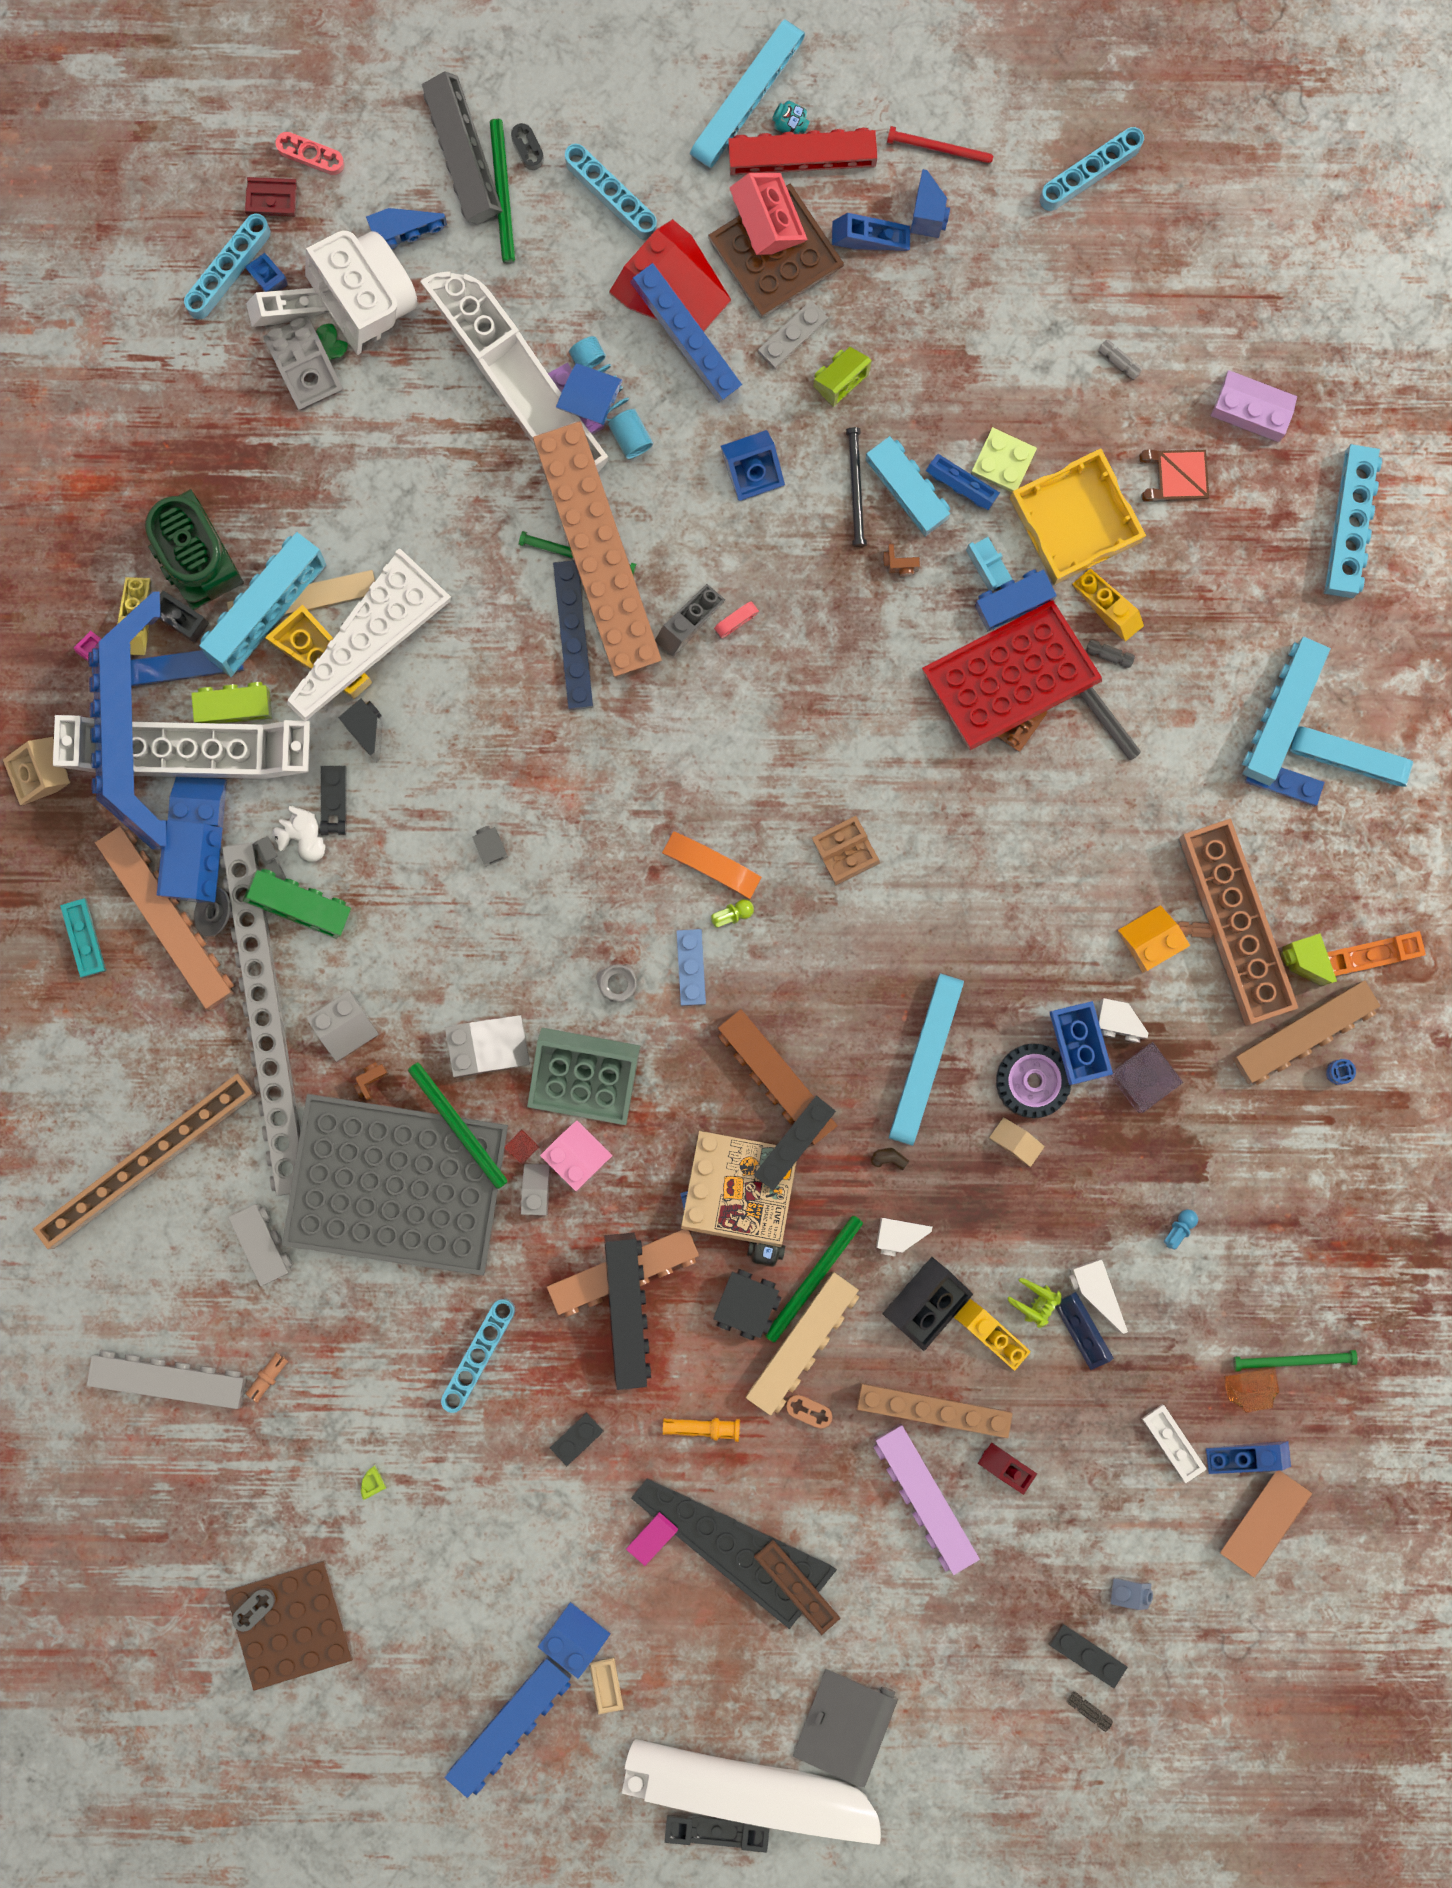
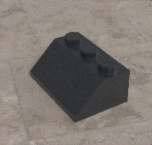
[882,1257,973,1351]

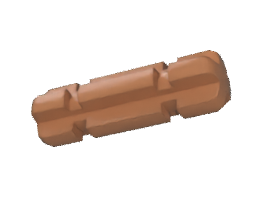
[1178,921,1213,938]

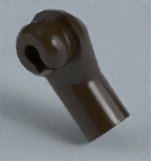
[871,1148,909,1170]

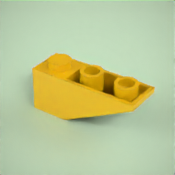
[1072,568,1144,642]
[954,1299,1031,1371]

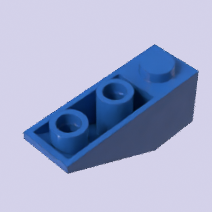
[366,208,447,250]
[1206,1441,1291,1474]

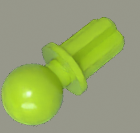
[711,899,754,927]

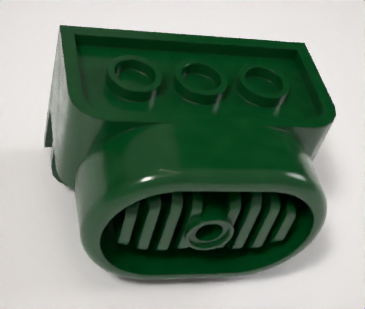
[145,489,244,610]

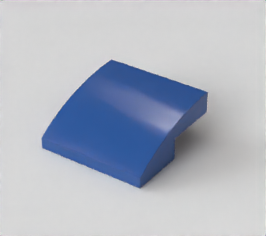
[556,363,623,425]

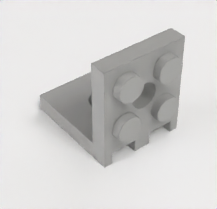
[263,316,343,410]

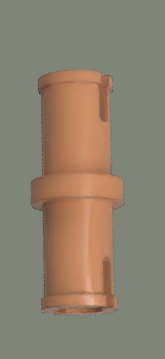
[245,1352,289,1403]

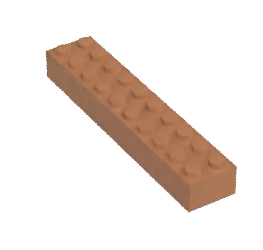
[533,421,662,677]

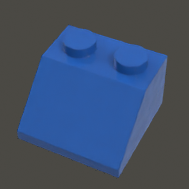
[910,169,950,238]
[720,430,785,501]
[168,777,227,828]
[538,1602,611,1679]

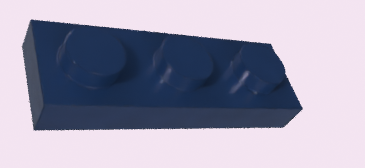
[1055,1292,1114,1370]

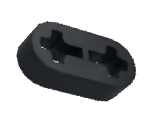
[511,123,544,170]

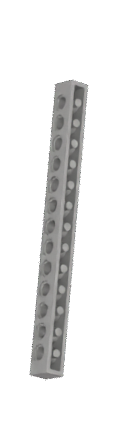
[220,842,301,1196]

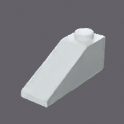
[246,288,329,327]
[1069,1259,1128,1334]

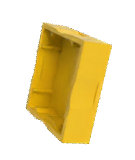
[1009,449,1146,585]

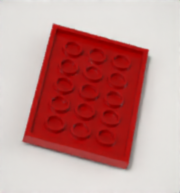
[922,600,1102,750]

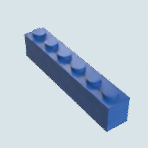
[630,263,742,402]
[444,1655,571,1798]

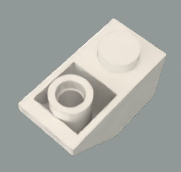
[1097,998,1148,1043]

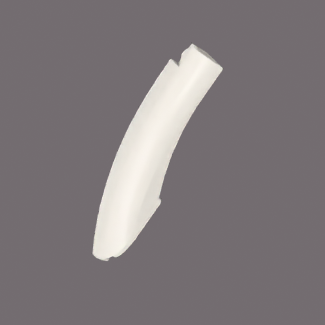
[420,272,608,472]
[622,1739,881,1845]

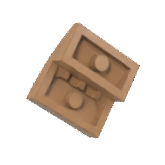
[812,816,880,885]

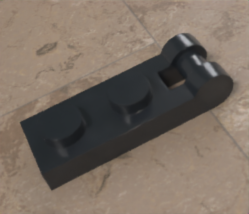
[320,766,347,836]

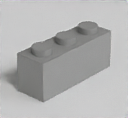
[228,1204,292,1286]

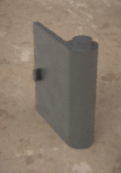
[793,1669,898,1787]

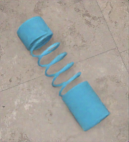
[569,336,653,459]

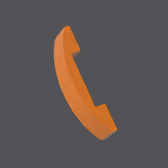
[662,831,762,899]
[1327,931,1426,976]

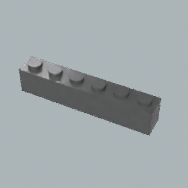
[421,71,503,224]

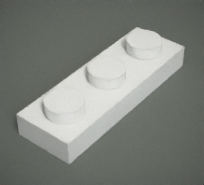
[1141,1404,1206,1483]

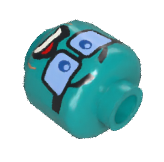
[772,100,810,134]

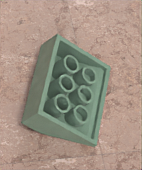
[527,1028,641,1125]

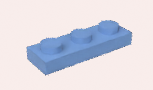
[677,929,706,1006]

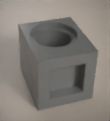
[472,826,508,867]

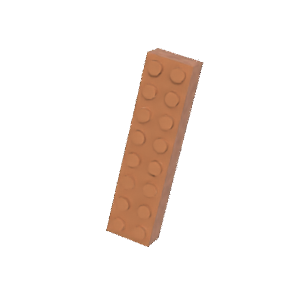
[1179,818,1298,1026]

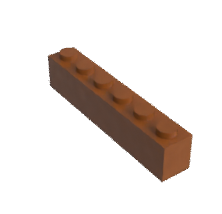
[717,1009,838,1145]

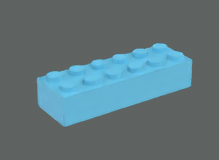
[199,532,326,677]

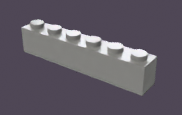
[87,1350,247,1409]

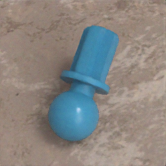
[1164,1209,1198,1250]

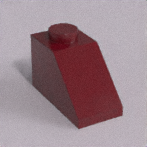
[977,1442,1037,1495]

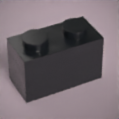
[158,590,209,643]

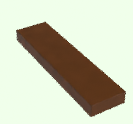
[754,1539,841,1635]

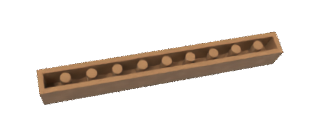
[33,1073,257,1249]

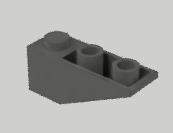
[655,584,725,657]

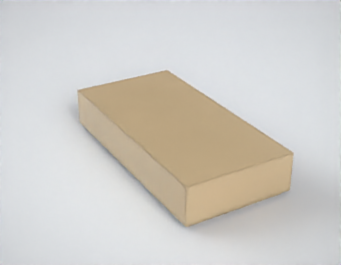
[589,1657,624,1714]

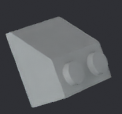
[306,991,379,1062]

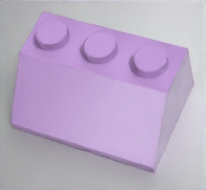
[1211,370,1297,442]

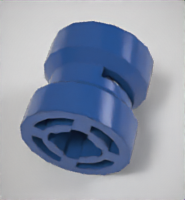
[1326,1059,1356,1085]

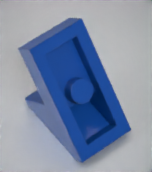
[245,253,288,292]

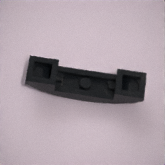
[664,1815,770,1853]

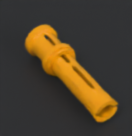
[663,1418,740,1442]

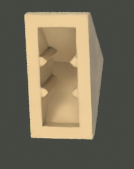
[989,1117,1045,1167]

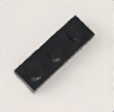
[1049,1623,1128,1688]

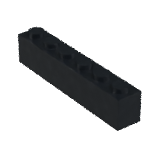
[604,1232,651,1390]

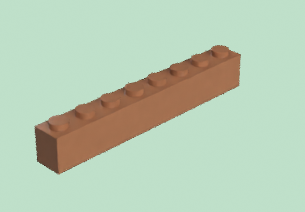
[95,826,235,1010]

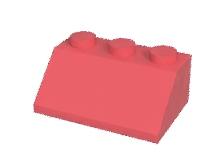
[729,173,808,255]

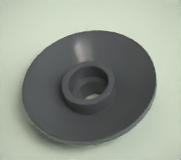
[194,887,230,937]

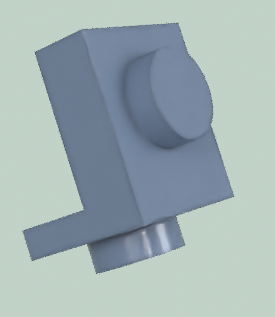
[1111,1578,1153,1610]

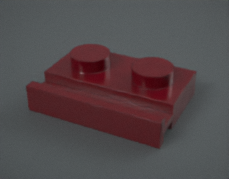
[245,177,297,217]

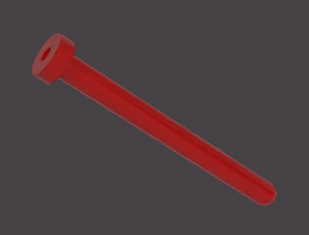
[887,126,994,163]

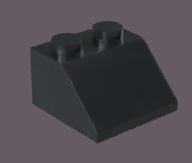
[338,698,383,763]

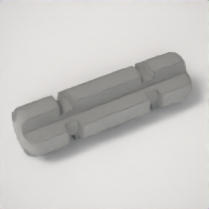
[1099,340,1142,379]

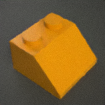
[1117,905,1190,973]

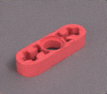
[276,132,344,175]

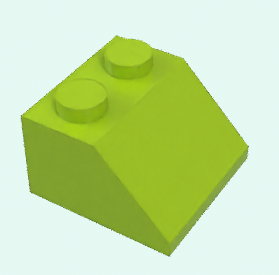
[813,347,872,407]
[1281,933,1337,987]

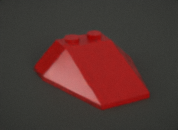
[609,219,731,332]

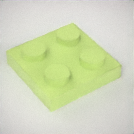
[971,427,1037,492]

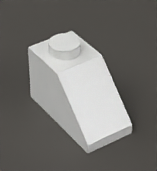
[876,1218,932,1256]

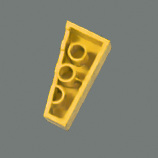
[265,604,372,699]

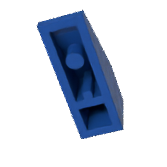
[832,213,910,251]

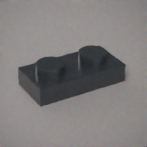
[550,1412,604,1467]

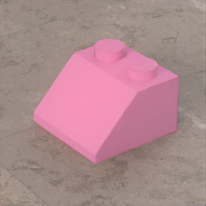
[540,1121,613,1192]

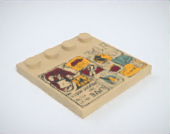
[681,1131,796,1247]

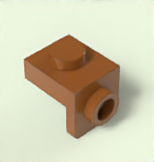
[883,544,920,576]
[354,1062,389,1101]

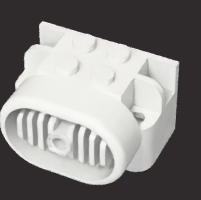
[305,231,417,355]

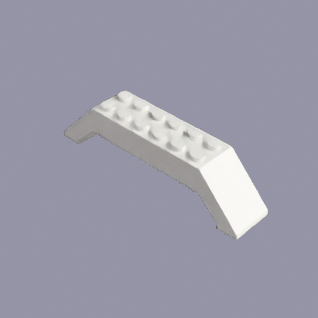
[53,715,310,779]

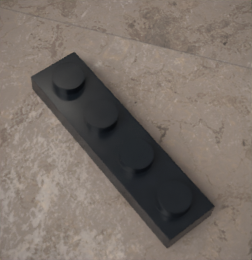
[754,1095,836,1191]

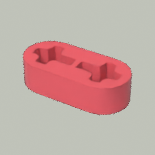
[714,601,759,639]

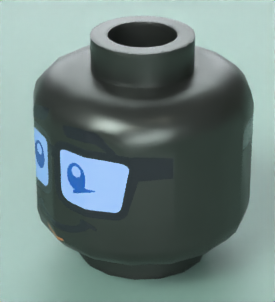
[747,1242,786,1267]

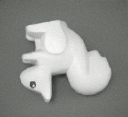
[272,806,325,862]

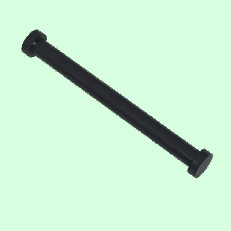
[846,427,867,547]

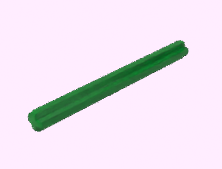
[490,118,515,263]
[408,1062,508,1189]
[765,1216,863,1343]

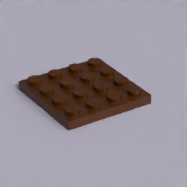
[708,183,844,318]
[225,1560,353,1691]

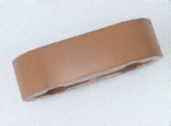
[786,1394,832,1429]

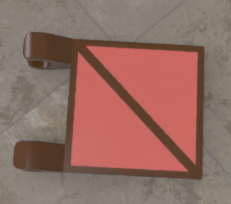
[1139,450,1209,502]

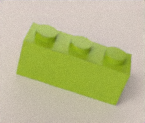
[191,682,272,724]

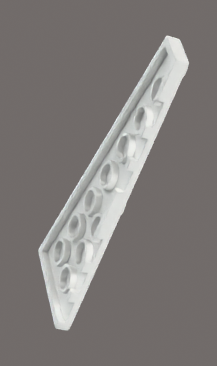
[287,548,451,721]

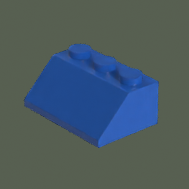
[157,820,223,903]
[1049,1001,1113,1085]

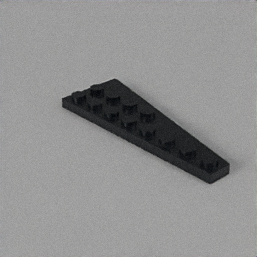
[631,1478,837,1629]

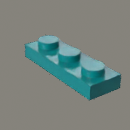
[60,898,106,978]

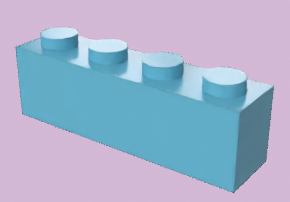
[865,436,950,537]

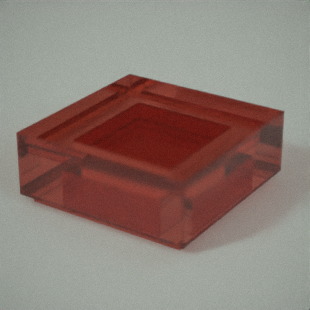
[505,1129,540,1165]

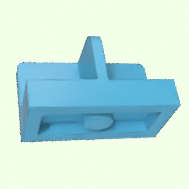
[966,537,1012,592]

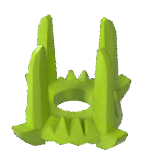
[1008,1278,1061,1328]

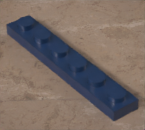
[553,560,593,710]

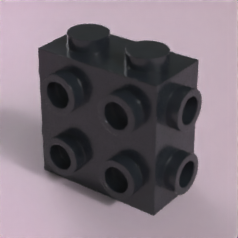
[713,1269,782,1341]

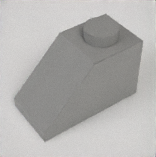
[521,1164,550,1215]

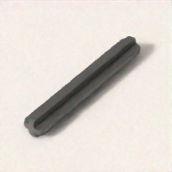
[1080,687,1141,760]

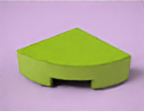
[361,1465,387,1500]

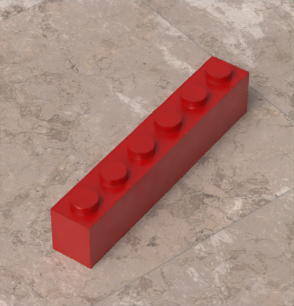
[728,127,877,175]

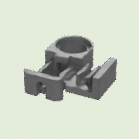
[254,836,286,881]

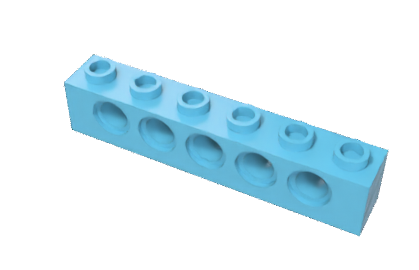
[1324,444,1382,598]

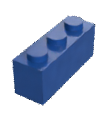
[975,569,1057,632]

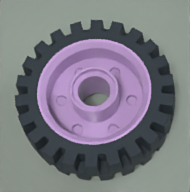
[996,1044,1071,1118]

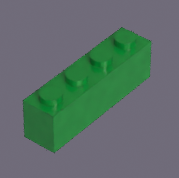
[243,869,351,939]

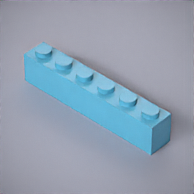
[1242,636,1331,786]

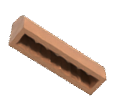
[1220,1471,1313,1578]

